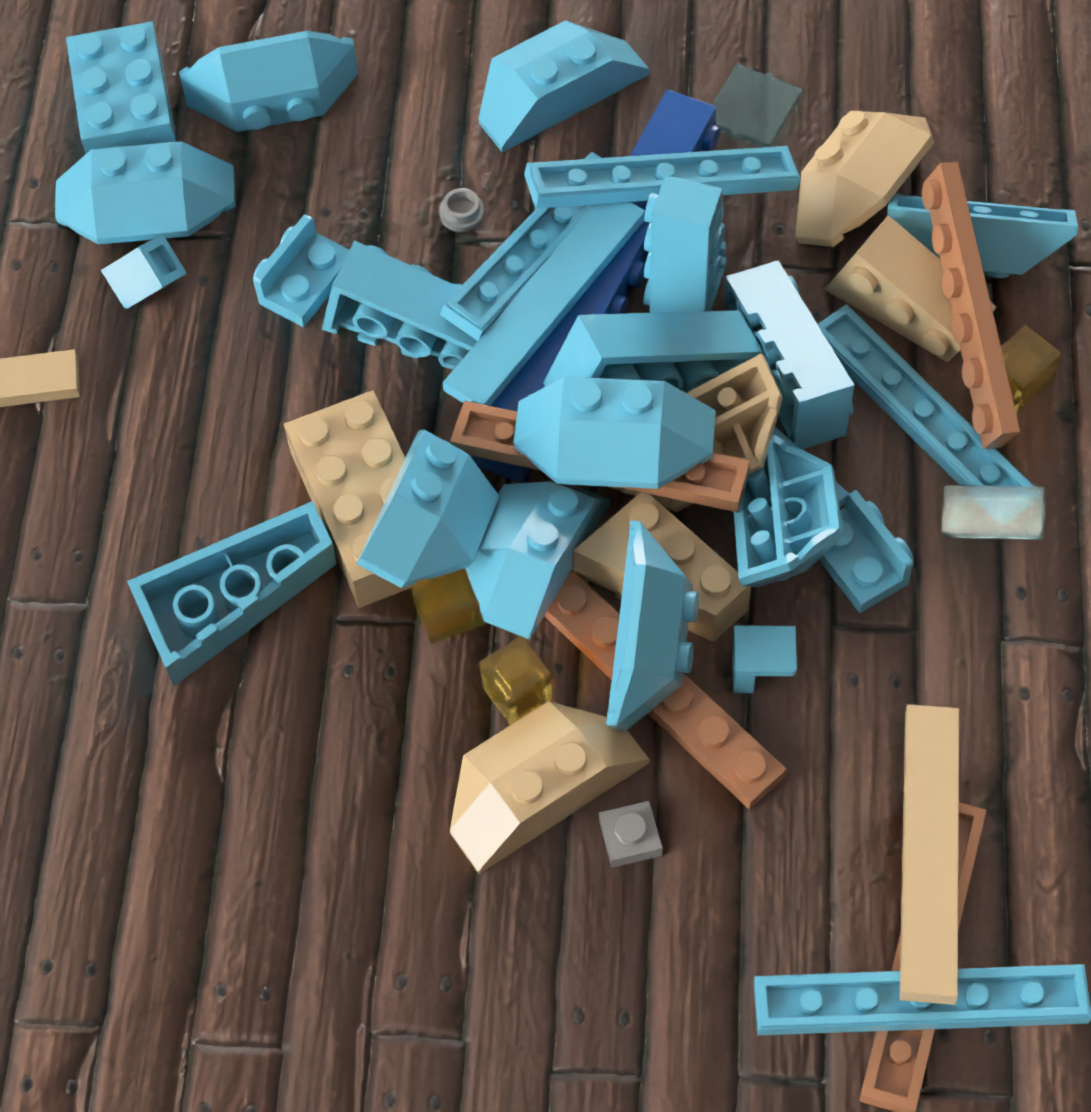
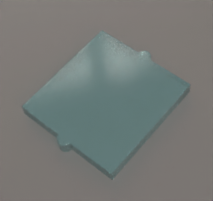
[712,64,802,147]

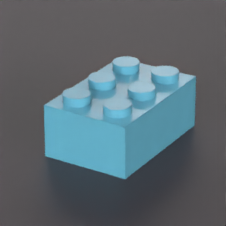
[66,21,177,154]

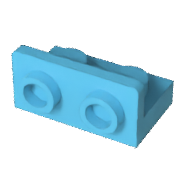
[253,214,349,328]
[818,490,913,613]

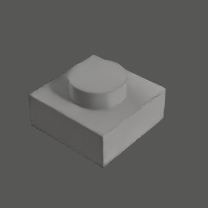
[599,801,662,868]

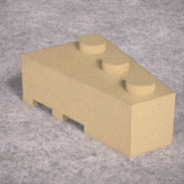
[824,215,996,362]
[573,492,751,642]

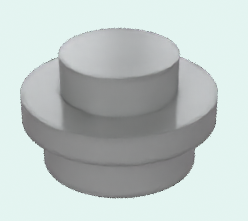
[439,188,485,232]

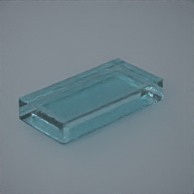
[941,486,1046,539]

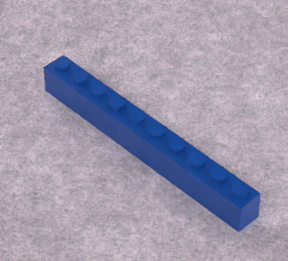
[472,89,720,483]

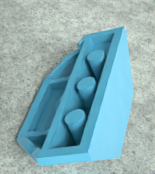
[479,20,650,153]
[179,31,359,132]
[55,141,236,244]
[887,193,1078,278]
[513,377,716,489]
[356,430,499,588]
[734,435,843,587]
[465,481,611,640]
[606,520,699,731]

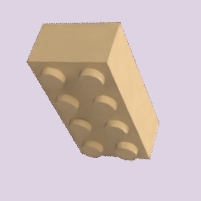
[283,390,443,608]

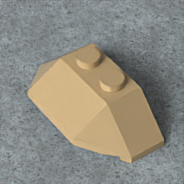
[795,111,935,247]
[608,353,783,512]
[450,701,650,874]

